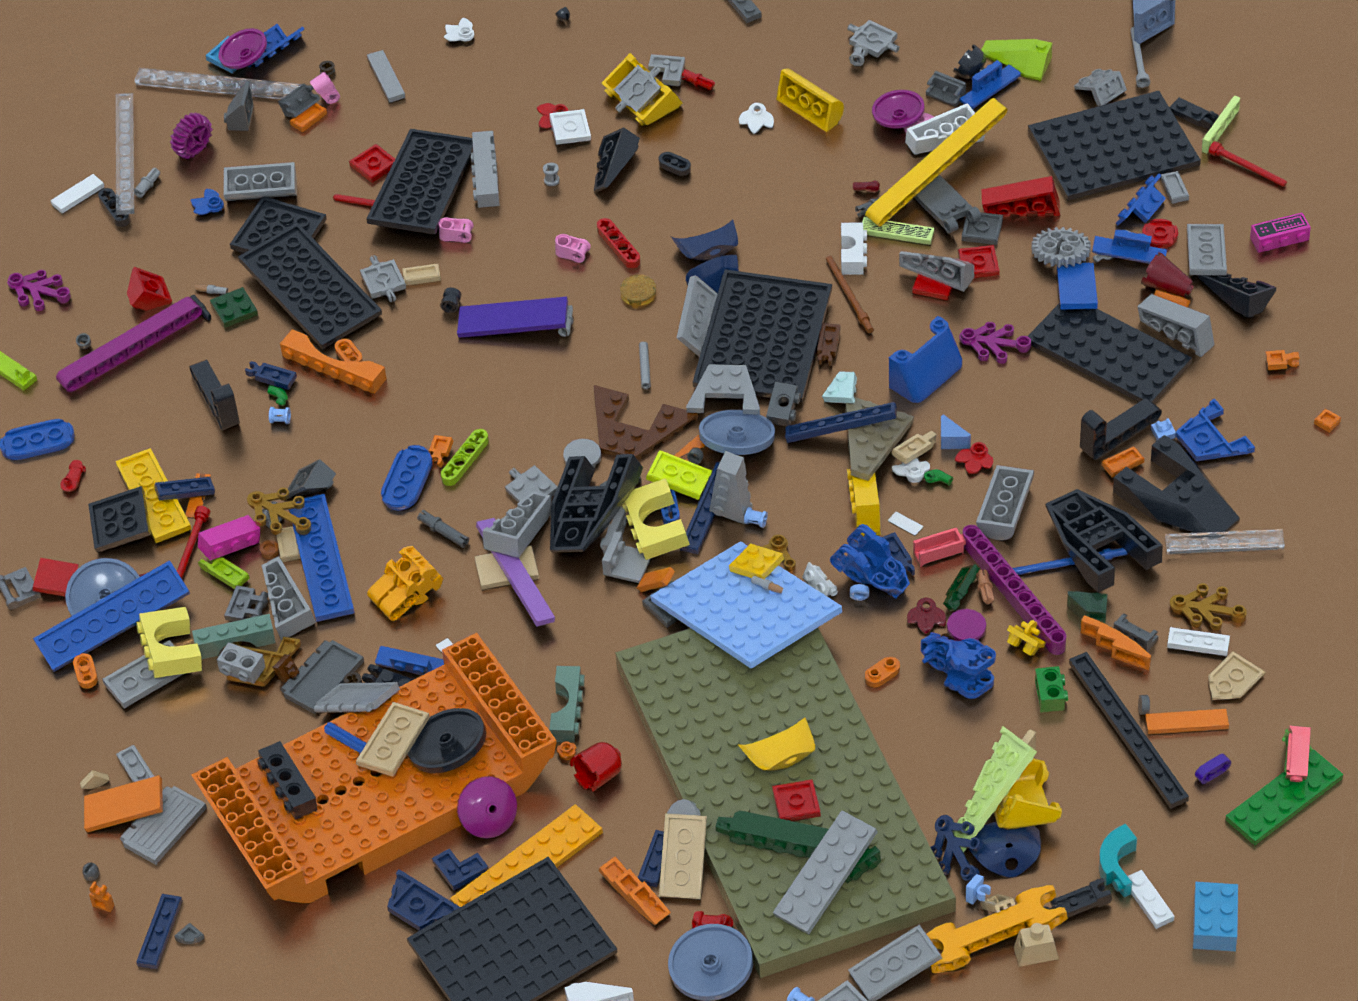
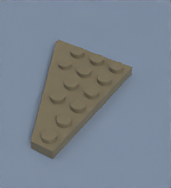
[845,397,914,481]

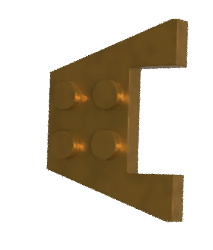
[226,636,301,687]

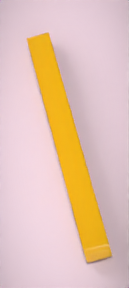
[865,98,1008,227]

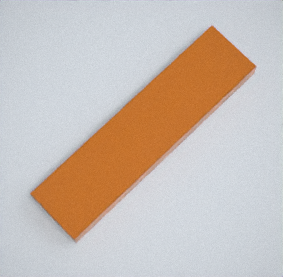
[1145,709,1229,734]

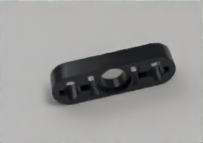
[98,188,130,227]

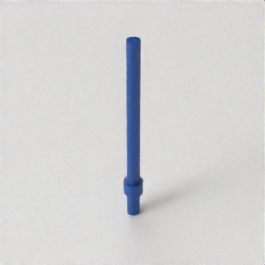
[1012,548,1127,575]

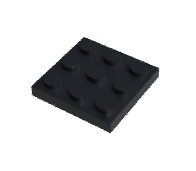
[88,486,151,553]

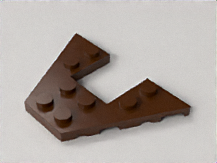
[593,385,698,460]

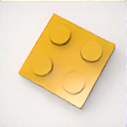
[729,543,784,579]

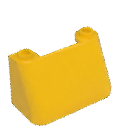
[601,53,683,126]
[994,758,1062,830]

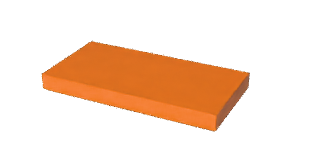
[84,775,163,833]

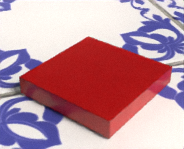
[349,144,395,183]
[958,245,1000,278]
[912,274,953,300]
[33,558,79,597]
[772,779,821,821]

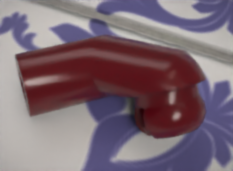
[853,180,880,193]

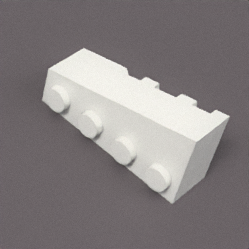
[905,103,985,154]

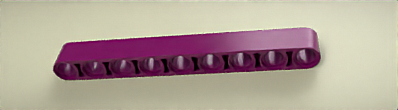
[56,297,202,392]
[963,525,1066,655]

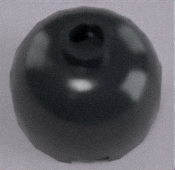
[953,44,986,80]

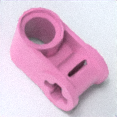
[310,72,340,104]
[438,217,474,243]
[555,234,591,263]

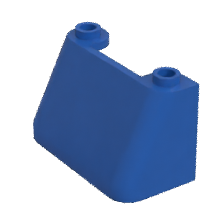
[889,316,962,403]

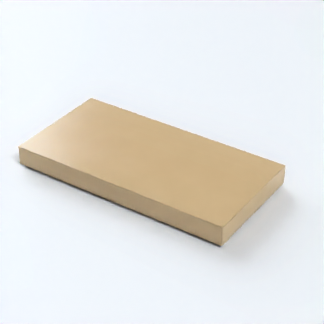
[356,702,430,777]
[659,813,707,900]

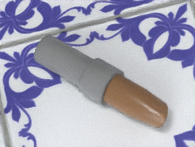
[194,284,228,295]
[751,576,783,594]

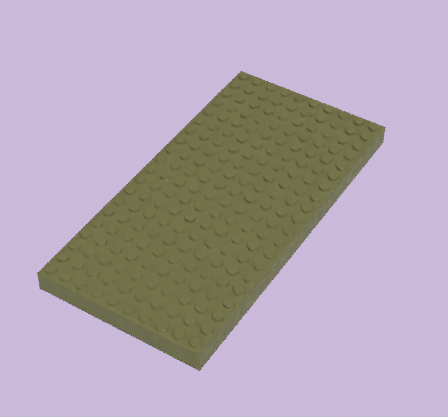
[615,628,956,978]

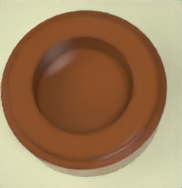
[260,540,279,559]

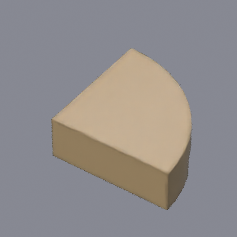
[80,770,109,789]

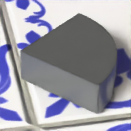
[174,923,205,944]

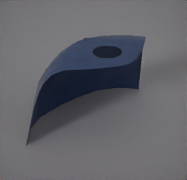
[670,220,738,261]
[686,255,739,294]
[968,822,1041,878]

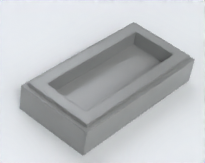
[1160,171,1189,203]

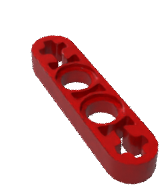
[597,218,641,268]

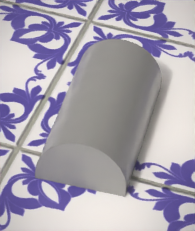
[224,162,297,201]
[976,465,1034,540]

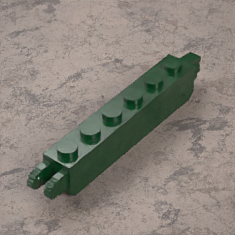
[715,810,870,858]

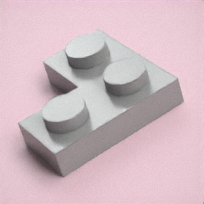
[648,54,685,86]

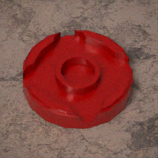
[1142,219,1179,249]

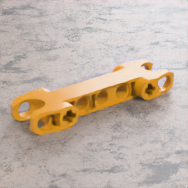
[926,885,1068,973]

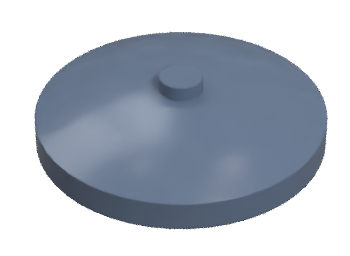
[699,410,775,455]
[65,558,139,616]
[668,924,753,1001]

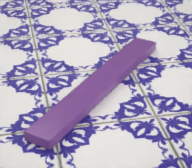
[476,518,555,626]

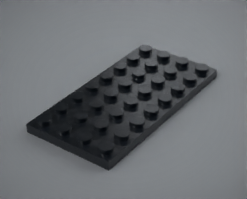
[366,129,473,234]
[238,222,382,350]
[1028,303,1192,403]

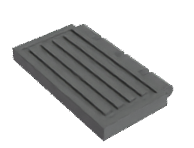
[280,640,364,715]

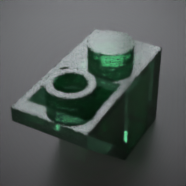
[1067,591,1108,623]

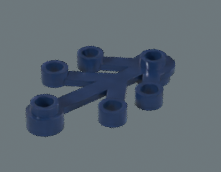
[931,815,983,882]

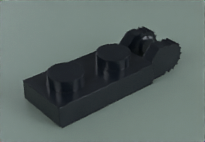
[1169,97,1219,129]
[361,664,414,687]

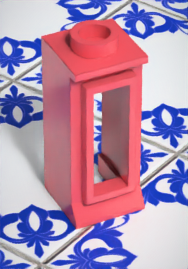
[913,527,966,567]
[1285,726,1311,782]

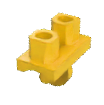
[1007,620,1046,655]

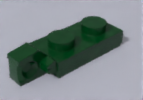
[943,564,980,612]

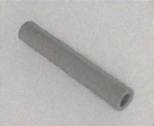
[639,342,651,389]

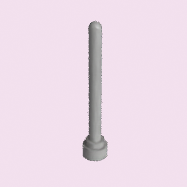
[1130,27,1150,88]

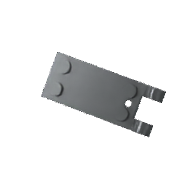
[914,175,981,234]

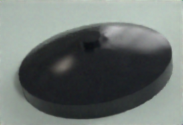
[408,708,486,773]

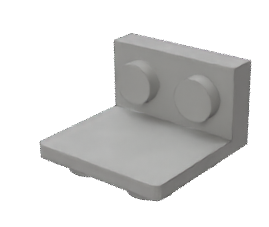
[1074,69,1127,106]
[602,531,651,583]

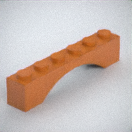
[280,329,387,394]

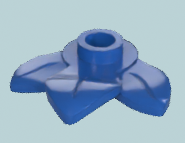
[191,189,224,215]

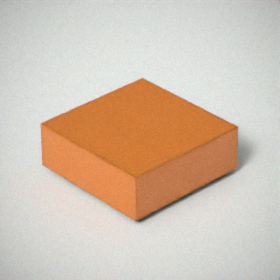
[1314,408,1341,433]

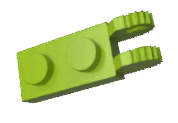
[198,557,250,589]

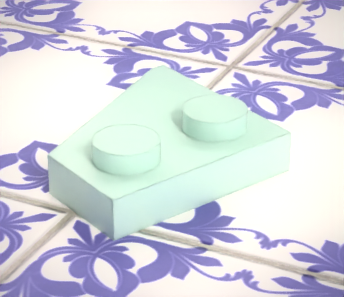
[822,372,857,403]

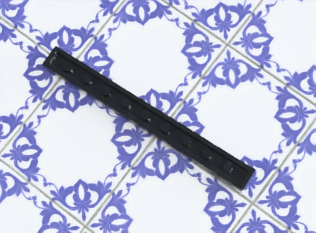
[1069,652,1189,809]

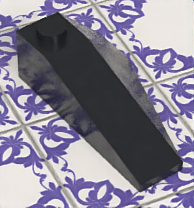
[594,127,640,192]
[1198,273,1277,317]

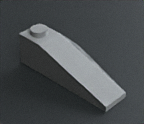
[899,251,974,292]

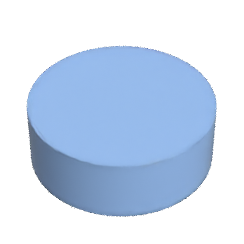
[850,584,869,601]

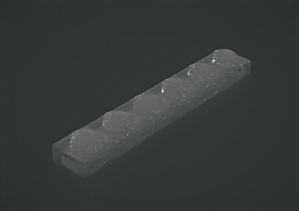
[1165,529,1285,554]

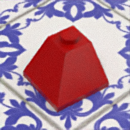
[127,267,172,311]

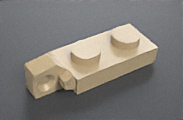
[892,431,937,464]

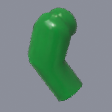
[267,385,288,406]
[924,469,953,485]

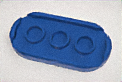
[0,419,75,460]
[381,445,433,510]

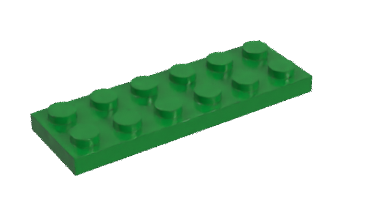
[1225,749,1343,846]

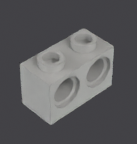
[217,642,265,684]

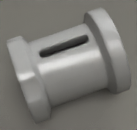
[849,43,869,66]
[543,163,560,186]

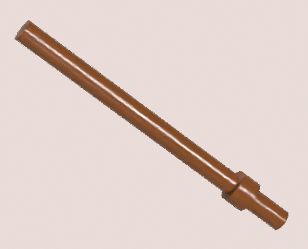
[826,256,874,334]

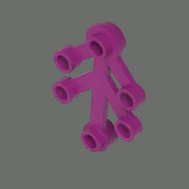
[7,270,71,311]
[959,322,1031,364]

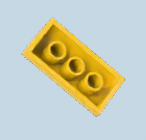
[776,68,844,132]

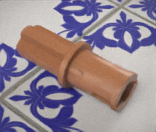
[976,569,994,605]

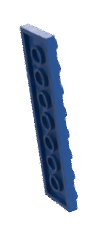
[289,494,355,622]
[33,560,190,672]

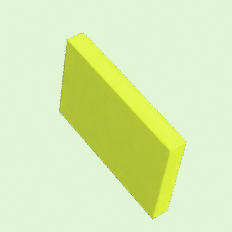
[646,450,712,500]

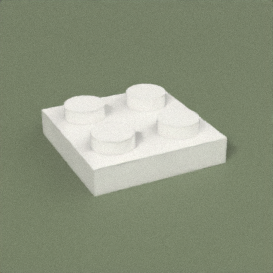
[550,109,591,145]

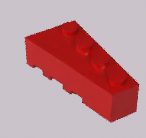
[981,176,1061,217]

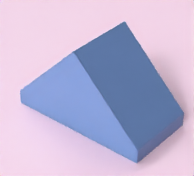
[941,414,971,449]

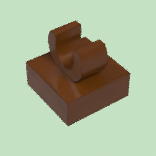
[272,654,299,683]

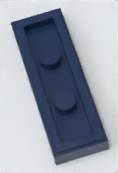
[154,477,215,501]
[638,830,664,888]

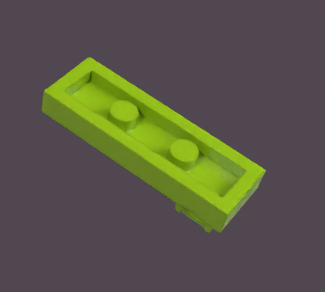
[0,351,37,390]

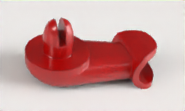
[60,460,86,492]
[692,911,733,928]

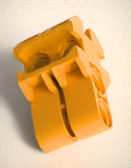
[367,546,444,621]

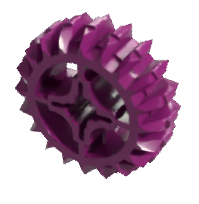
[170,112,213,159]

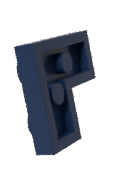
[432,848,489,891]

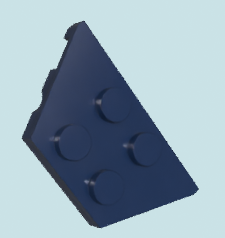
[387,869,460,931]

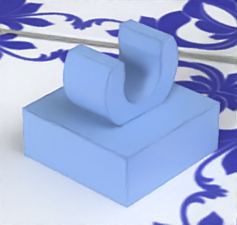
[1151,418,1176,440]
[966,874,991,904]

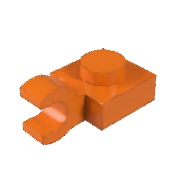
[1266,350,1300,370]

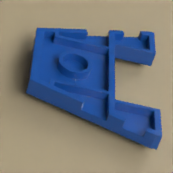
[1176,398,1255,461]

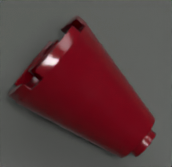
[1141,252,1194,297]

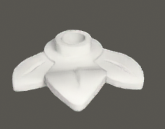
[444,18,474,42]
[739,103,774,134]
[892,458,930,483]

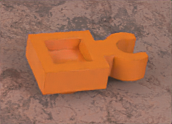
[429,435,454,468]
[89,881,114,912]

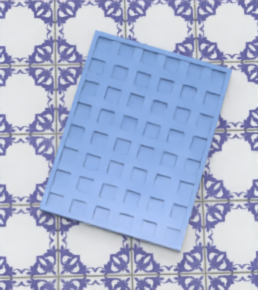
[650,541,842,669]

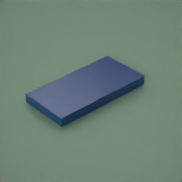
[1057,263,1098,309]

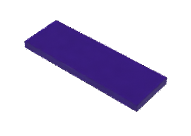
[457,296,568,338]

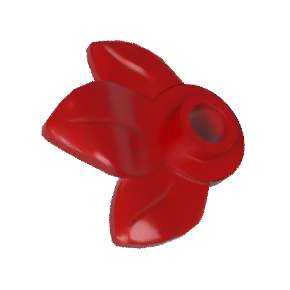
[536,103,569,129]
[955,442,993,474]

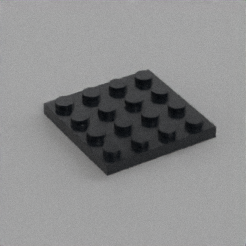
[230,197,327,253]

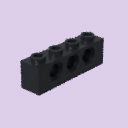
[257,741,317,820]

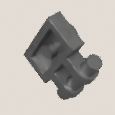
[224,586,268,622]

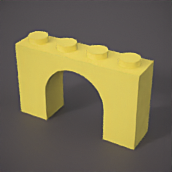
[622,478,690,560]
[136,607,202,678]

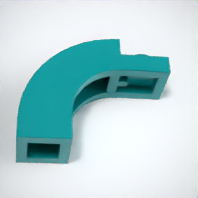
[1099,824,1137,897]

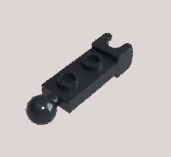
[1043,878,1112,917]

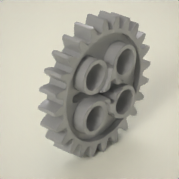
[1031,227,1091,268]

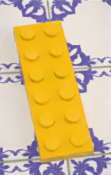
[115,448,192,543]

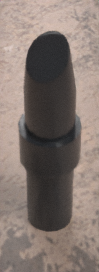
[190,295,211,321]

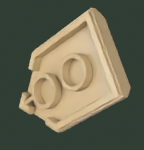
[1208,651,1265,700]

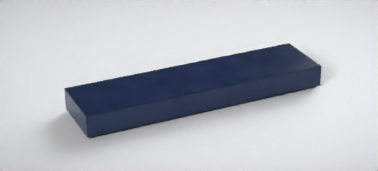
[136,894,183,969]

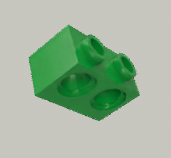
[1035,666,1068,712]

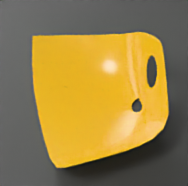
[738,718,815,771]

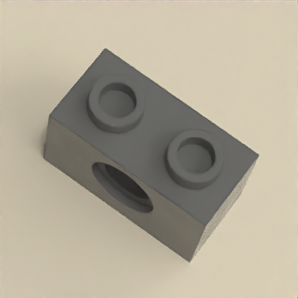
[766,382,801,426]

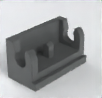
[926,71,966,107]
[278,83,321,117]
[1113,614,1159,652]

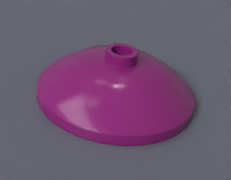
[219,28,267,69]
[872,90,925,129]
[457,776,517,838]

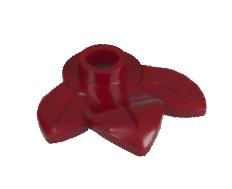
[907,597,946,635]

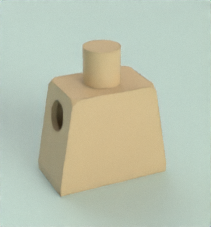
[1014,923,1058,967]

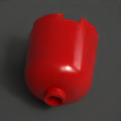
[570,742,622,792]

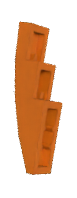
[1080,615,1151,670]
[598,856,671,926]

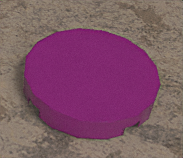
[947,609,987,641]

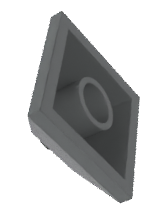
[224,81,254,131]
[284,459,336,499]

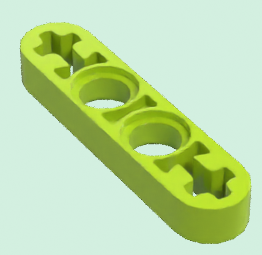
[441,429,489,486]

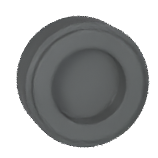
[1138,695,1150,715]

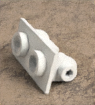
[802,562,838,597]

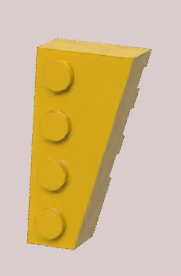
[847,466,881,536]

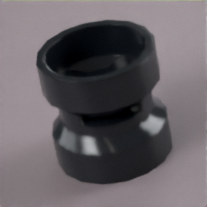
[440,287,462,313]

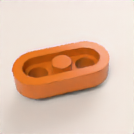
[1154,289,1191,307]
[335,339,363,362]
[73,653,98,689]
[865,657,900,688]

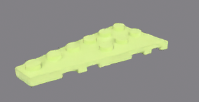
[953,726,1037,852]

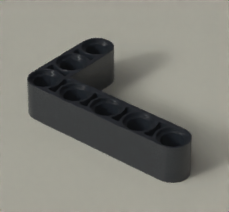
[189,359,240,430]
[1080,398,1162,460]

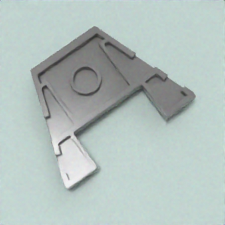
[686,364,760,414]

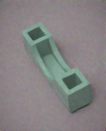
[192,614,276,659]
[549,666,585,743]

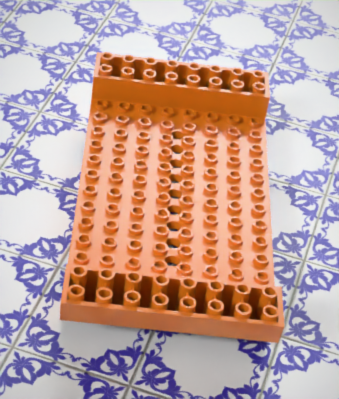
[191,633,557,903]

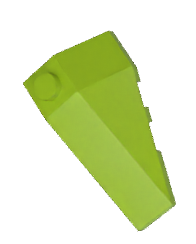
[981,39,1052,81]

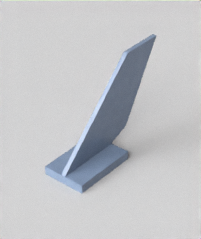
[1133,0,1175,44]

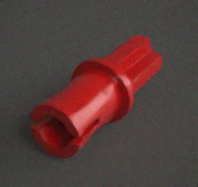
[681,69,715,90]

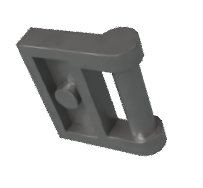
[0,567,41,610]

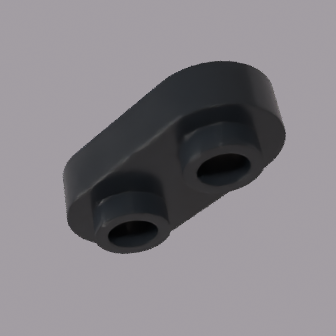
[658,152,691,176]

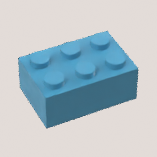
[1193,882,1238,951]

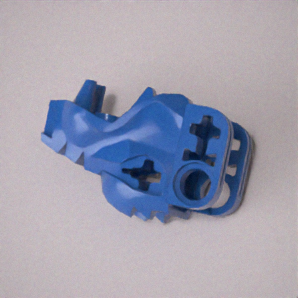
[830,524,910,599]
[920,632,996,699]

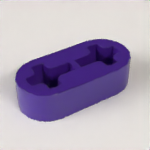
[1195,754,1232,784]

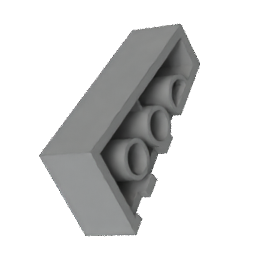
[471,131,500,208]

